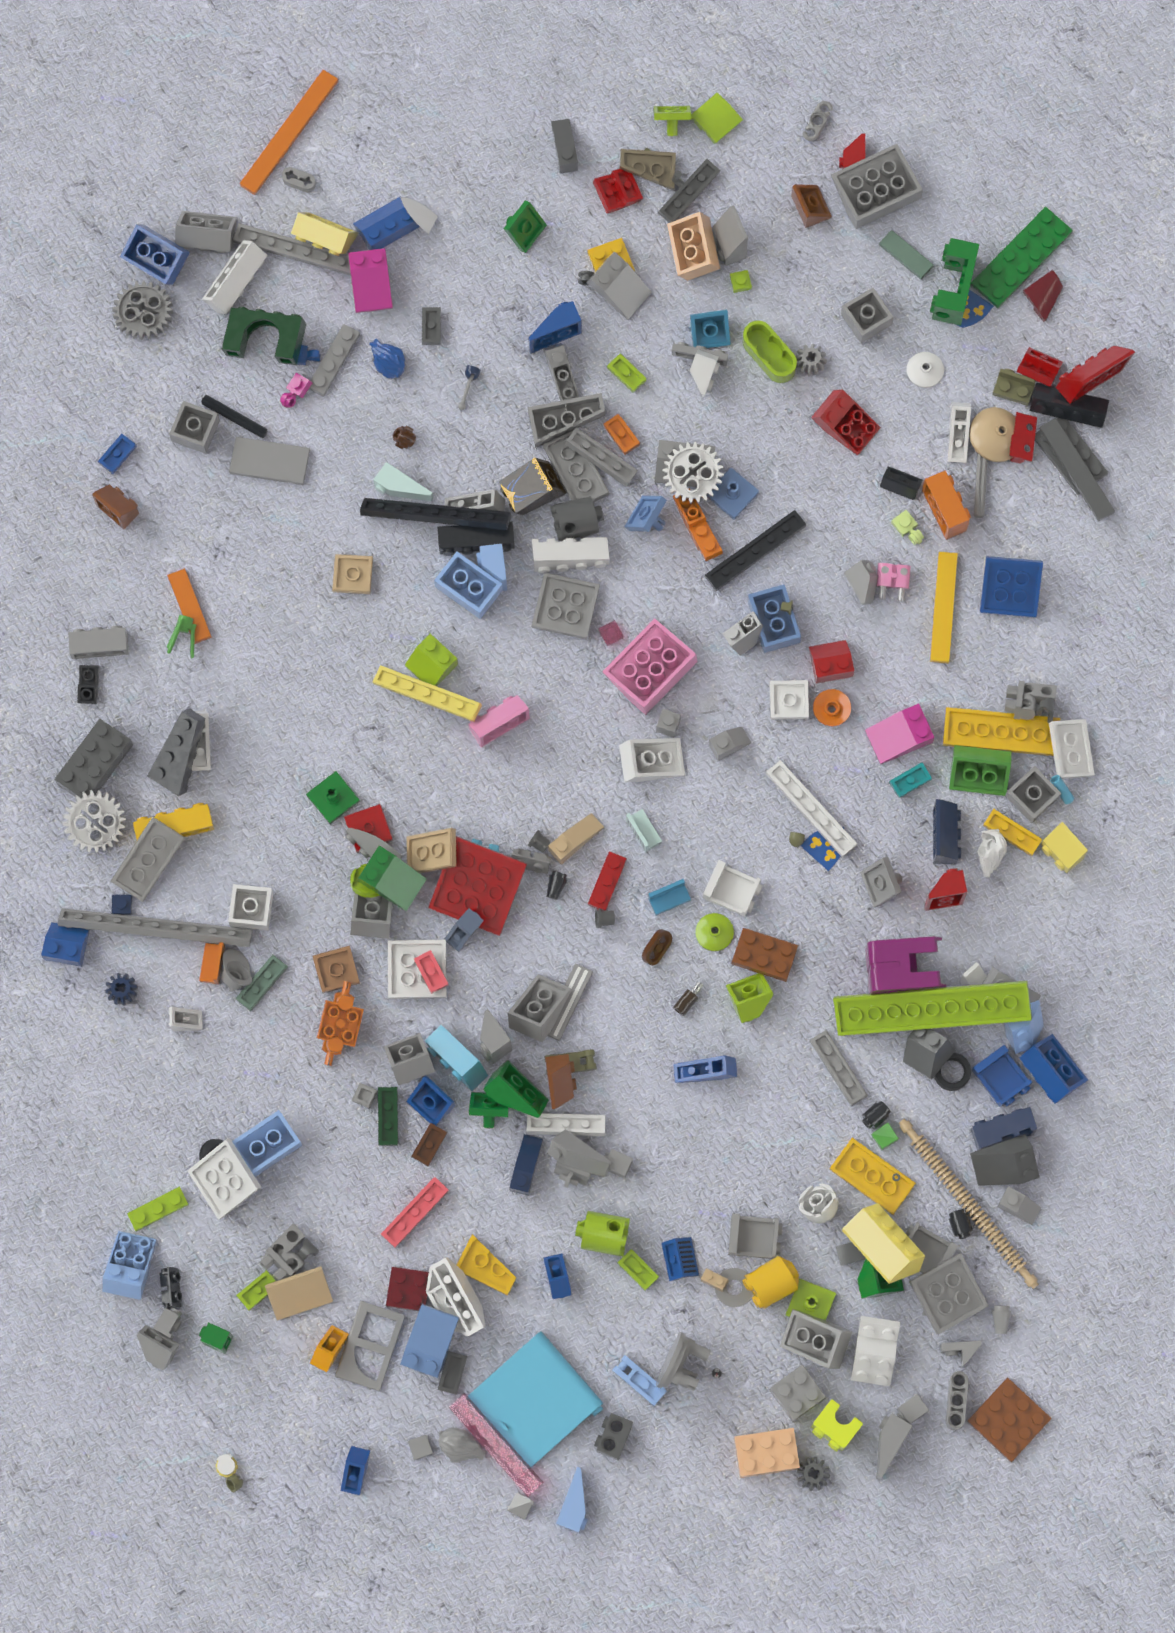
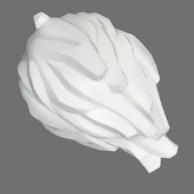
[978,829,1007,878]

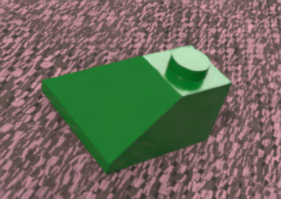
[857,1259,904,1299]

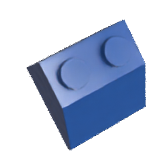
[41,922,90,967]

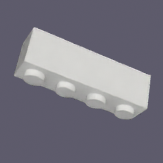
[202,240,267,314]

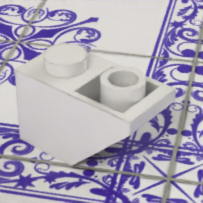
[690,349,720,395]

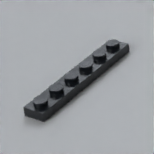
[705,510,806,591]

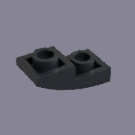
[77,665,99,704]

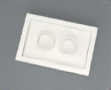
[1049,719,1095,779]

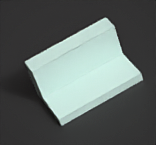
[626,809,662,852]

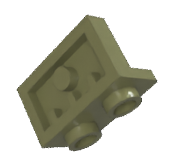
[992,369,1036,406]

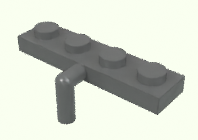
[658,159,721,223]

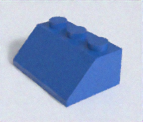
[353,196,420,250]
[1019,1034,1088,1104]

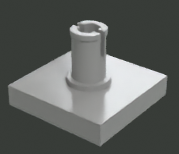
[860,857,902,907]

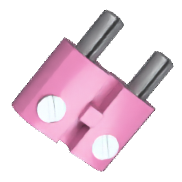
[876,563,911,602]

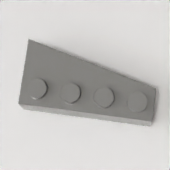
[528,393,605,448]

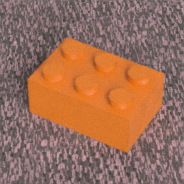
[922,470,971,540]

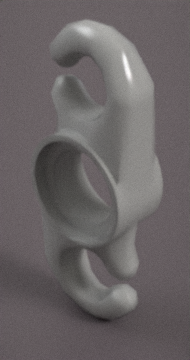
[803,101,833,141]

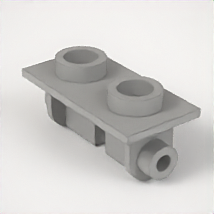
[511,848,551,874]

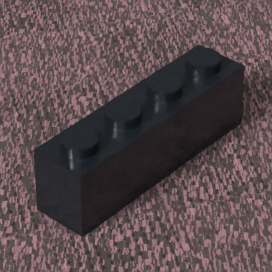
[1029,383,1109,428]
[437,521,515,556]

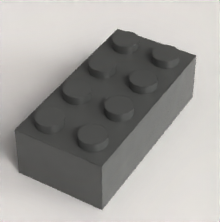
[54,719,133,798]

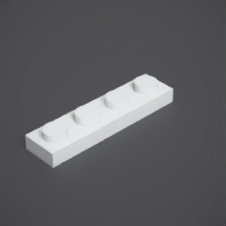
[527,1113,605,1136]

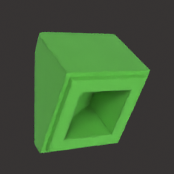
[871,1123,899,1151]

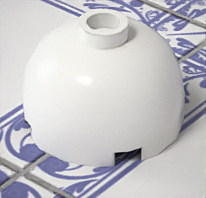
[798,1183,839,1224]

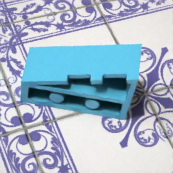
[424,1025,489,1091]

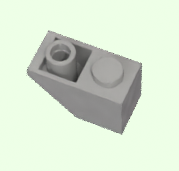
[723,611,763,656]

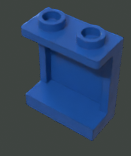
[972,1045,1032,1107]

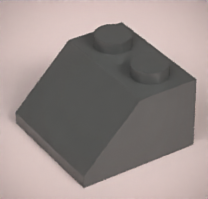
[903,1029,956,1080]

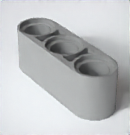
[945,1371,968,1430]

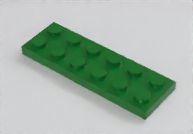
[971,206,1073,309]

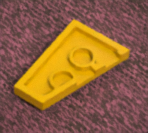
[457,1234,516,1296]

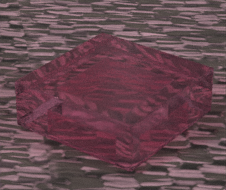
[598,620,624,646]

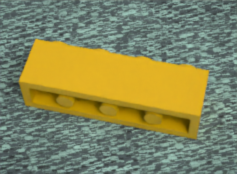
[133,803,214,840]

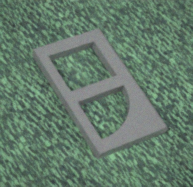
[335,1301,405,1391]

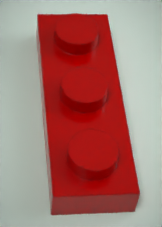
[588,851,627,911]

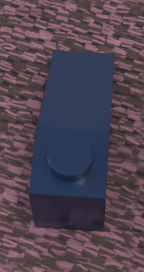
[509,1134,543,1196]

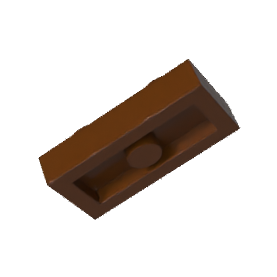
[411,1123,448,1167]

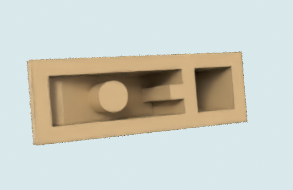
[548,813,604,865]

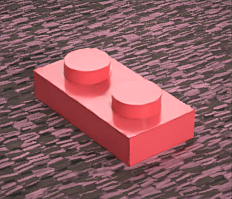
[414,950,449,994]

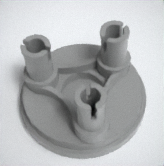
[656,1332,711,1391]

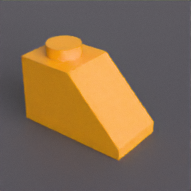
[310,1325,349,1372]

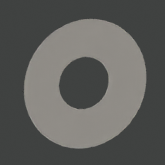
[715,1268,753,1307]

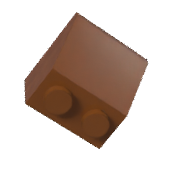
[92,484,139,529]
[545,1054,577,1109]

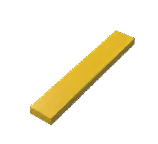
[930,552,958,664]

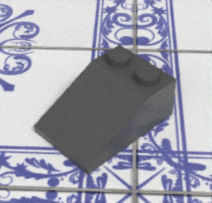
[970,1134,1040,1186]

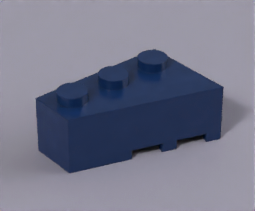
[971,1107,1037,1151]

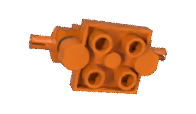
[316,981,364,1066]

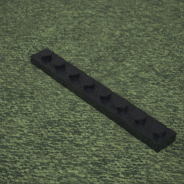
[360,498,511,530]

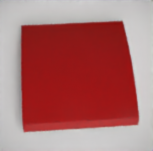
[593,169,643,214]
[1016,347,1063,387]

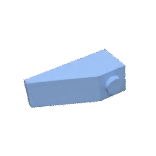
[556,1467,588,1533]

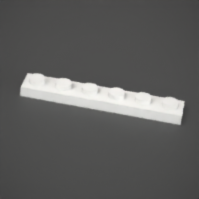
[766,760,857,858]

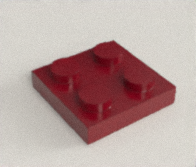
[386,1267,429,1311]

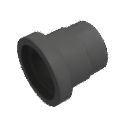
[528,830,551,853]
[595,909,615,928]

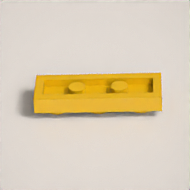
[983,809,1042,856]

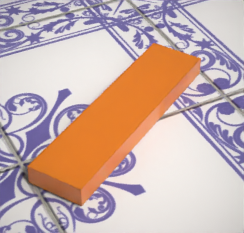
[167,568,212,644]

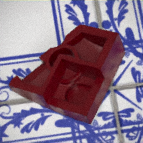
[1023,269,1063,322]

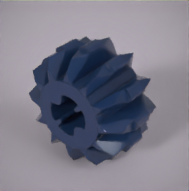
[105,973,138,1006]

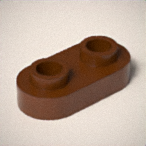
[642,929,672,966]

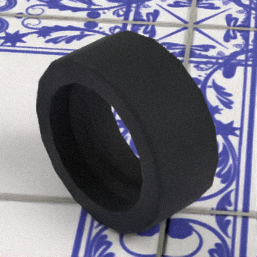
[934,1052,971,1091]

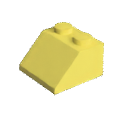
[1041,822,1088,873]

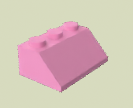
[468,695,530,747]

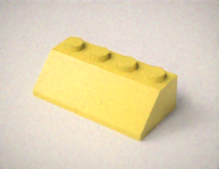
[842,1203,925,1284]

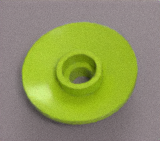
[695,913,734,951]

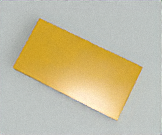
[829,1138,916,1215]

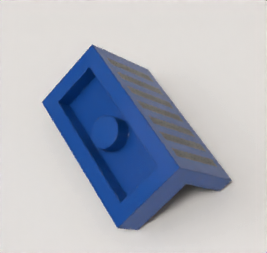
[661,1237,699,1281]

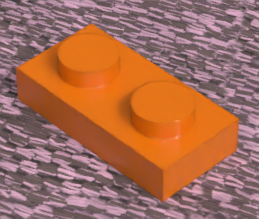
[603,414,640,455]

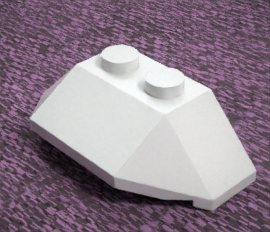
[426,1257,485,1336]

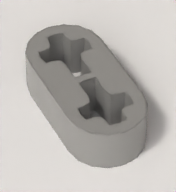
[282,167,316,192]

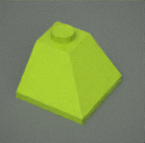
[726,973,773,1023]

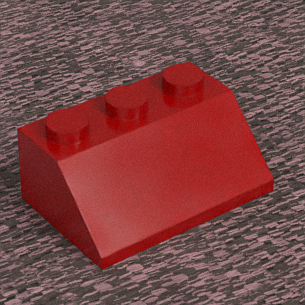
[924,868,967,911]

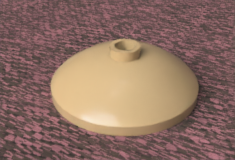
[969,407,1015,462]

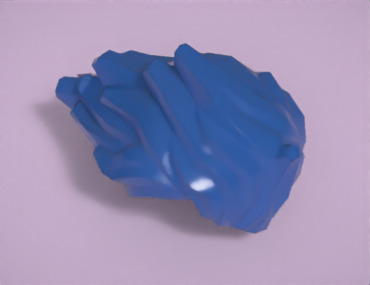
[369,338,405,379]

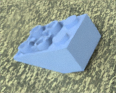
[102,1231,156,1300]

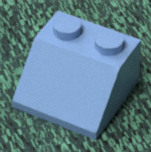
[476,544,507,591]
[1004,1000,1044,1054]

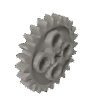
[112,280,173,340]

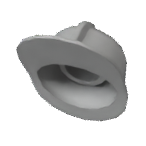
[221,949,252,992]

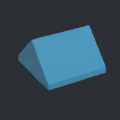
[690,310,731,348]

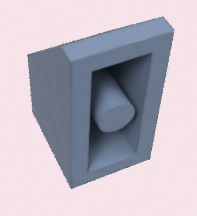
[444,908,484,952]

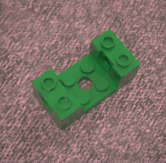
[930,238,980,326]

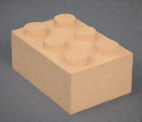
[667,212,720,281]
[734,1428,800,1478]

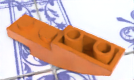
[673,488,723,561]

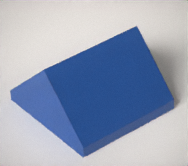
[406,1076,455,1126]

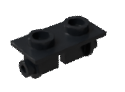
[159,1267,182,1309]

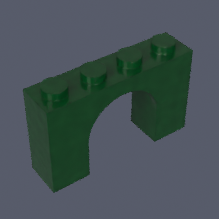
[221,307,307,366]

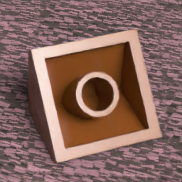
[791,184,832,228]

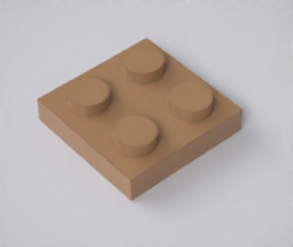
[312,946,360,994]

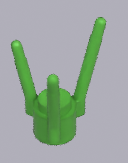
[167,615,196,658]

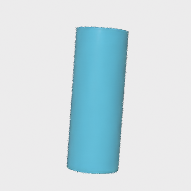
[1050,775,1074,804]

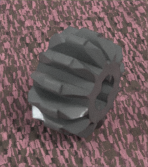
[796,1457,830,1491]

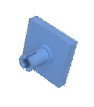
[706,467,759,520]
[624,495,667,532]

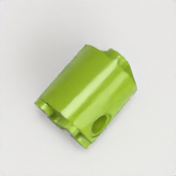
[575,1211,630,1257]

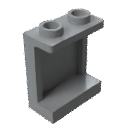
[728,1213,782,1259]
[906,1222,958,1273]

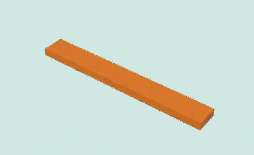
[239,70,338,195]

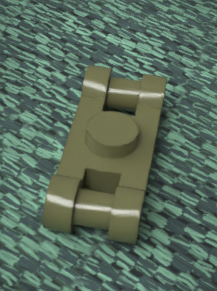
[544,1049,597,1074]

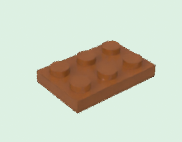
[731,928,798,982]

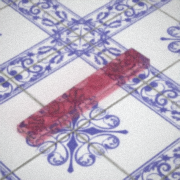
[449,1393,544,1497]

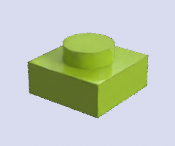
[730,270,752,293]

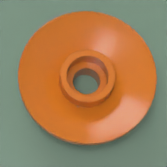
[813,689,851,727]

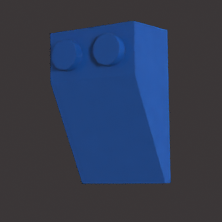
[528,301,582,354]

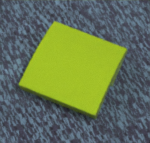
[691,93,743,144]

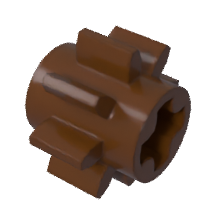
[393,425,416,449]

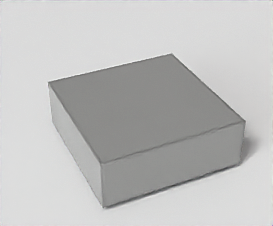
[352,1083,378,1109]
[408,1435,433,1460]

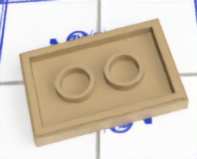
[407,828,456,873]
[265,1266,333,1320]

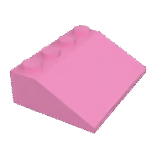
[602,618,698,715]

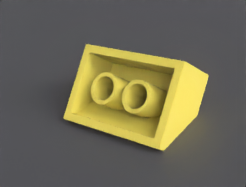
[291,212,359,256]

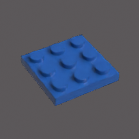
[980,556,1043,617]

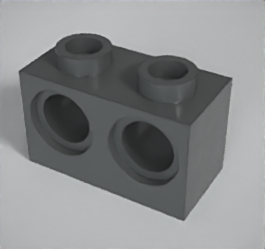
[594,1413,633,1461]

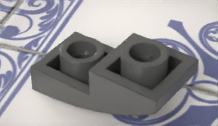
[836,1242,866,1266]

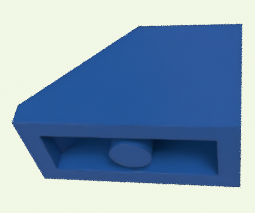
[543,1253,572,1299]
[340,1446,370,1496]

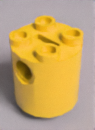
[742,1256,799,1310]

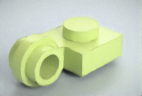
[891,510,924,545]

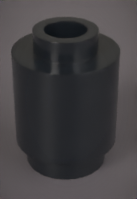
[862,1101,891,1129]
[948,1209,973,1239]

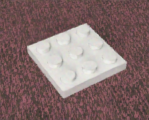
[388,940,446,999]
[188,1138,261,1220]

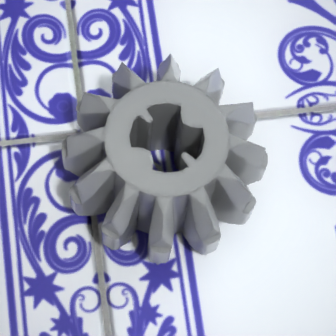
[795,344,827,376]

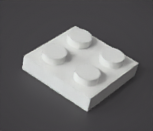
[770,680,809,720]

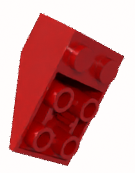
[811,389,881,455]

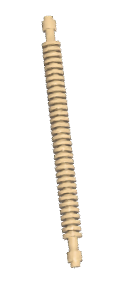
[899,1118,1039,1289]

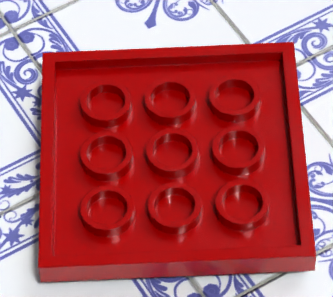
[428,836,527,936]

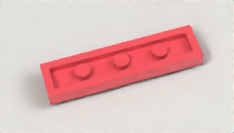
[381,1177,449,1248]

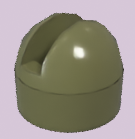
[789,832,805,847]
[226,1475,243,1492]

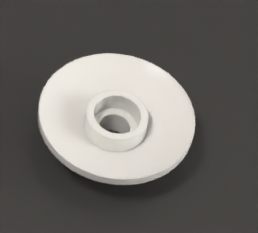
[907,352,944,388]

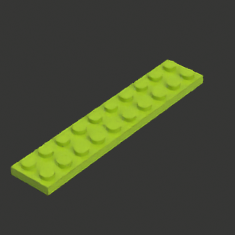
[833,981,1032,1036]

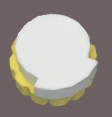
[216,1454,238,1478]

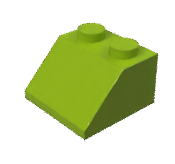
[405,633,458,686]

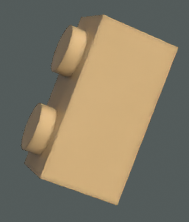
[701,1268,729,1292]

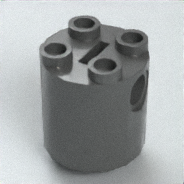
[550,496,604,541]

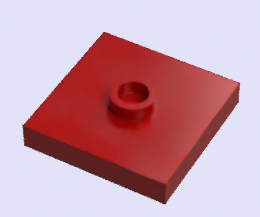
[344,804,393,853]

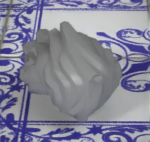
[438,1427,486,1463]

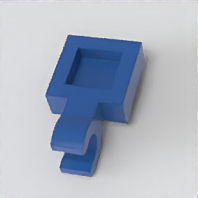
[297,345,321,366]

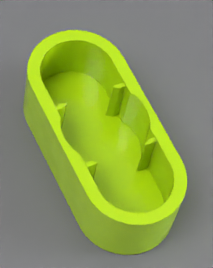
[742,320,797,383]

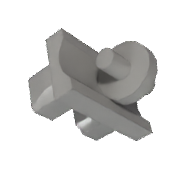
[554,1161,591,1188]

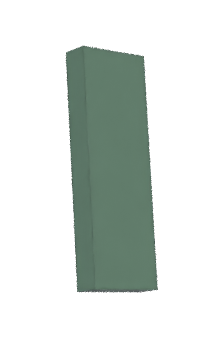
[879,230,934,280]
[235,954,288,1011]

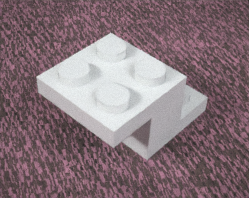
[851,1316,900,1386]

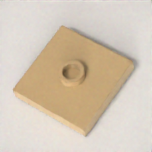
[332,554,373,594]

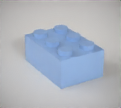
[434,552,503,619]

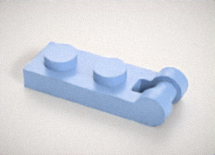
[612,1355,667,1406]

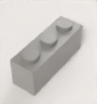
[68,626,129,659]

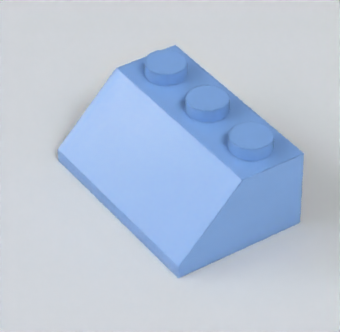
[232,1110,302,1177]

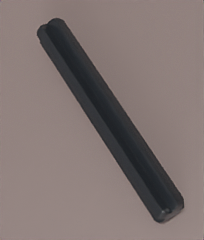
[201,395,268,438]

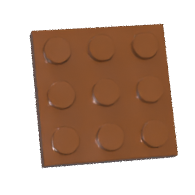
[967,1377,1052,1462]

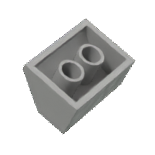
[175,211,237,253]
[655,440,715,487]
[480,1009,512,1064]

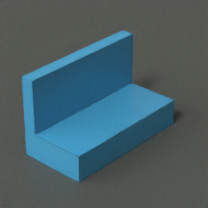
[648,878,691,916]

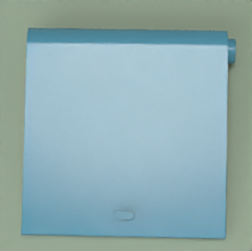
[467,1331,604,1470]

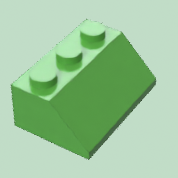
[949,745,1011,796]

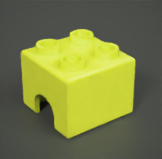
[811,1399,863,1452]

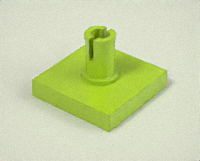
[653,106,691,136]
[785,1278,836,1321]

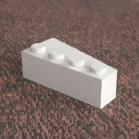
[532,537,610,574]

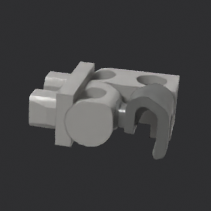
[1004,681,1057,723]
[260,1223,319,1281]

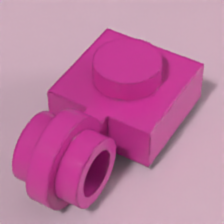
[280,373,312,408]

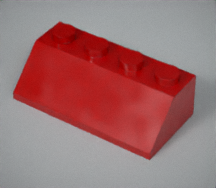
[1056,346,1135,404]

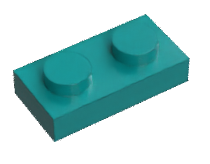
[889,762,932,798]

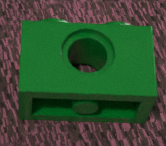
[199,1322,233,1354]

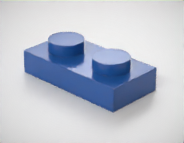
[98,433,137,474]

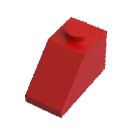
[839,133,866,169]

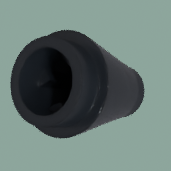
[546,870,568,900]

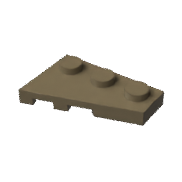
[619,149,676,190]

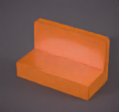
[199,942,225,984]

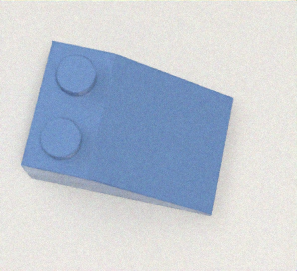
[400,1304,459,1378]

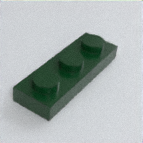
[378,1087,398,1146]

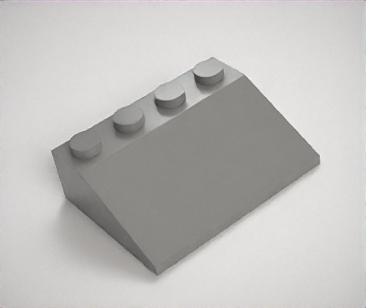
[831,144,923,229]

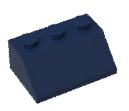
[933,799,961,864]

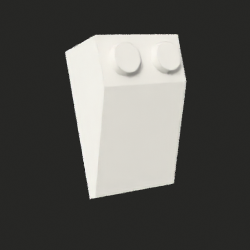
[619,738,685,782]

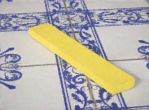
[373,665,482,722]

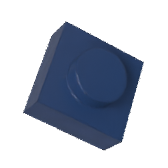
[111,895,132,915]

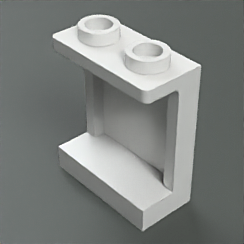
[703,860,763,917]

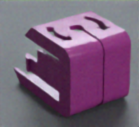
[865,936,947,994]

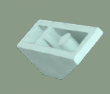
[373,462,433,501]

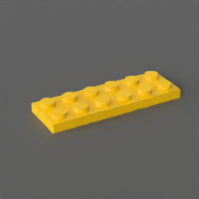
[943,707,1060,756]

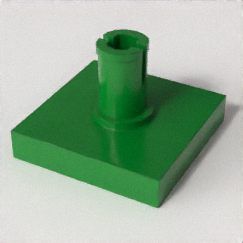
[503,200,547,253]
[306,771,360,824]
[469,1092,509,1129]

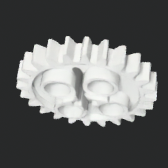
[662,442,724,504]
[62,790,126,853]

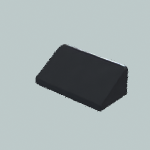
[880,466,923,500]

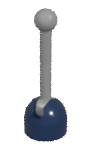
[458,365,481,410]

